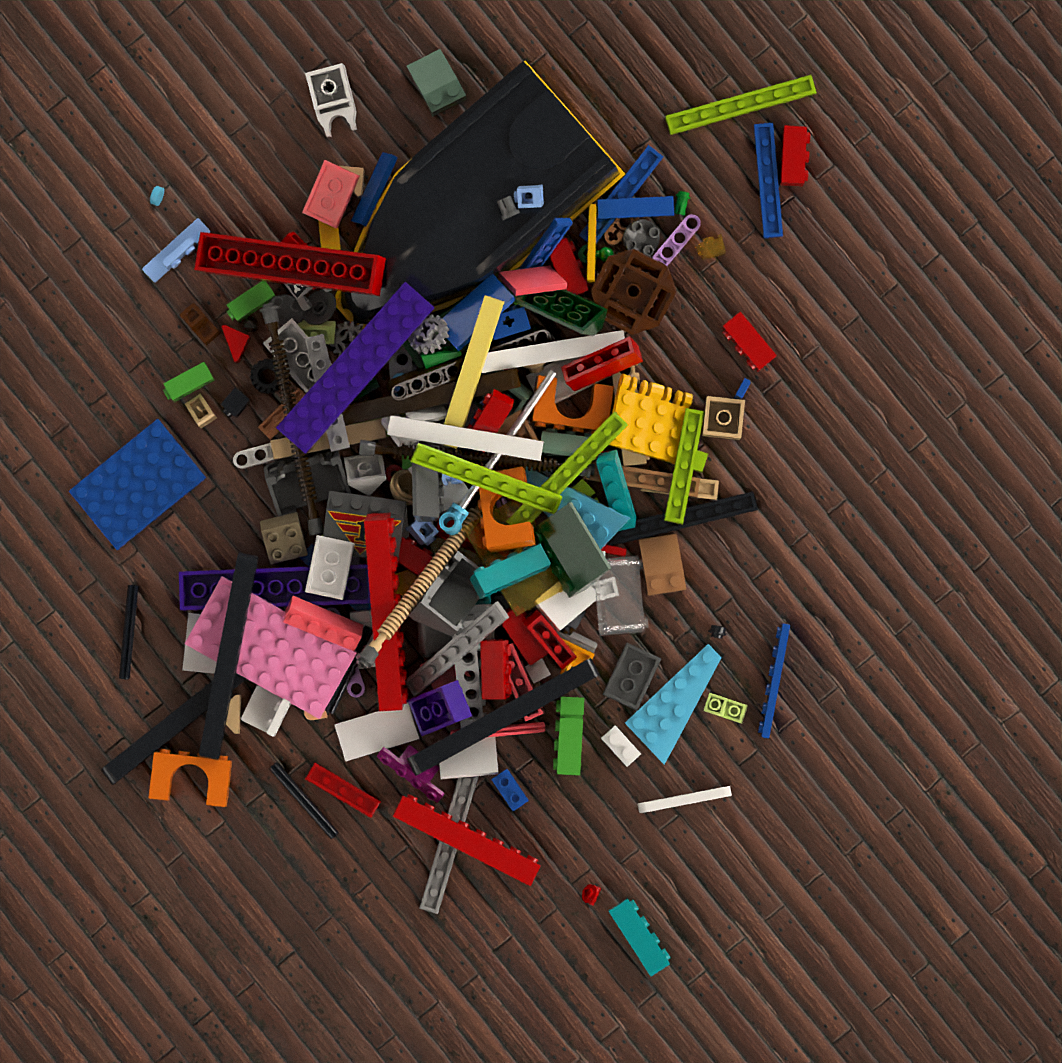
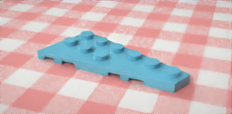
[526,467,631,549]
[625,644,721,765]

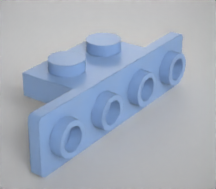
[142,218,210,283]

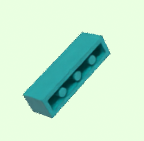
[596,450,637,531]
[470,544,551,599]
[608,898,671,976]

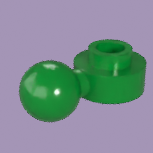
[578,245,614,265]

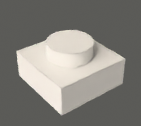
[525,659,551,683]

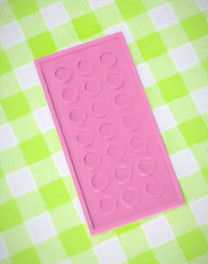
[185,576,357,719]

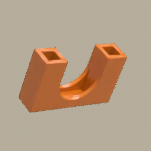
[530,375,614,434]
[477,466,536,553]
[148,749,232,807]

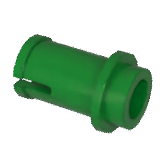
[674,191,691,216]

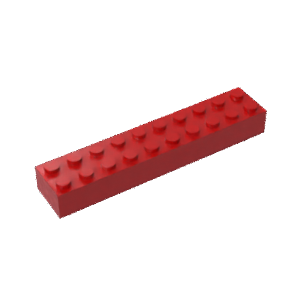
[194,232,386,297]
[364,512,408,711]

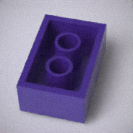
[407,680,472,736]

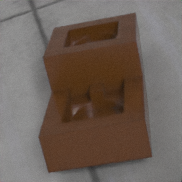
[179,302,221,346]

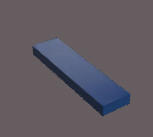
[351,152,398,226]
[597,196,674,219]
[520,218,573,269]

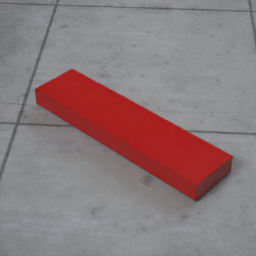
[305,762,381,818]

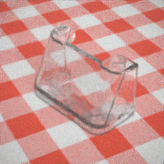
[594,556,649,636]

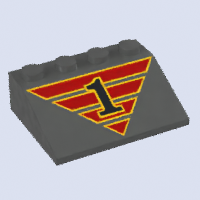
[323,491,406,560]

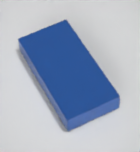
[734,378,751,400]

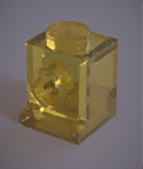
[696,234,726,260]

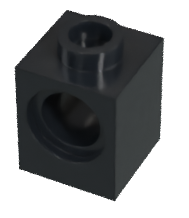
[220,387,251,419]

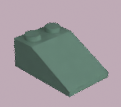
[407,49,466,117]

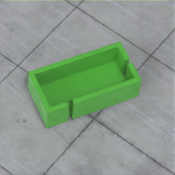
[553,697,584,775]

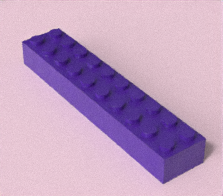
[276,282,434,454]
[179,565,371,611]

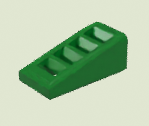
[420,346,462,369]

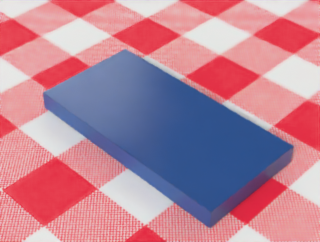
[442,274,515,351]

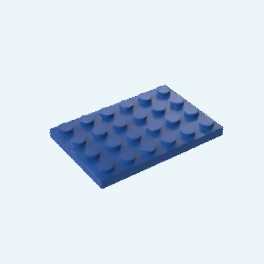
[69,419,206,551]

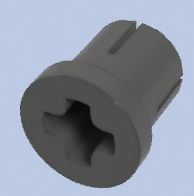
[497,196,520,220]

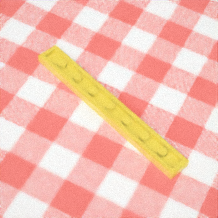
[444,295,504,449]

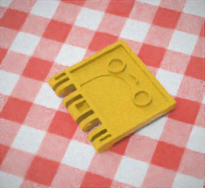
[609,373,693,464]

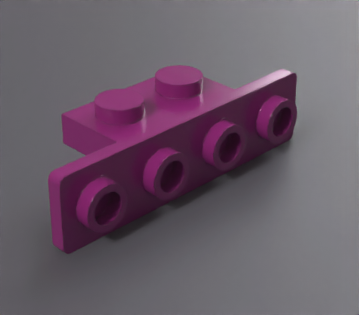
[377,745,445,803]

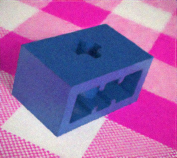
[493,304,531,340]
[491,768,529,811]

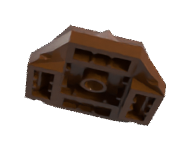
[591,249,677,335]

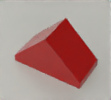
[221,325,251,364]

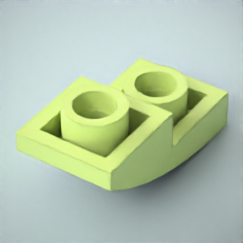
[703,693,748,724]

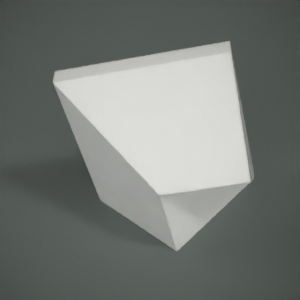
[344,455,386,496]

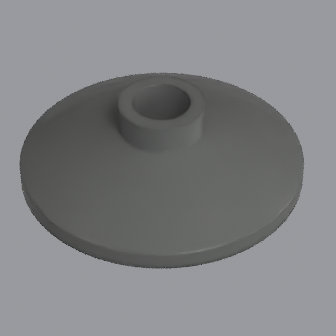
[302,290,336,325]

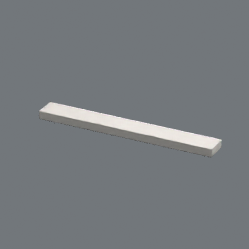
[482,330,625,373]
[387,415,544,461]

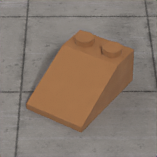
[639,534,686,596]

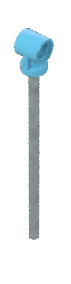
[439,370,556,535]

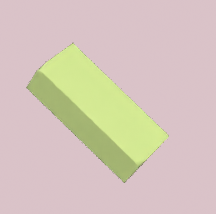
[297,320,336,344]

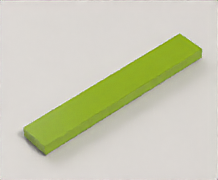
[664,408,705,524]

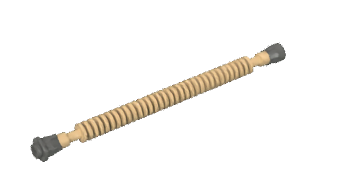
[356,505,482,669]

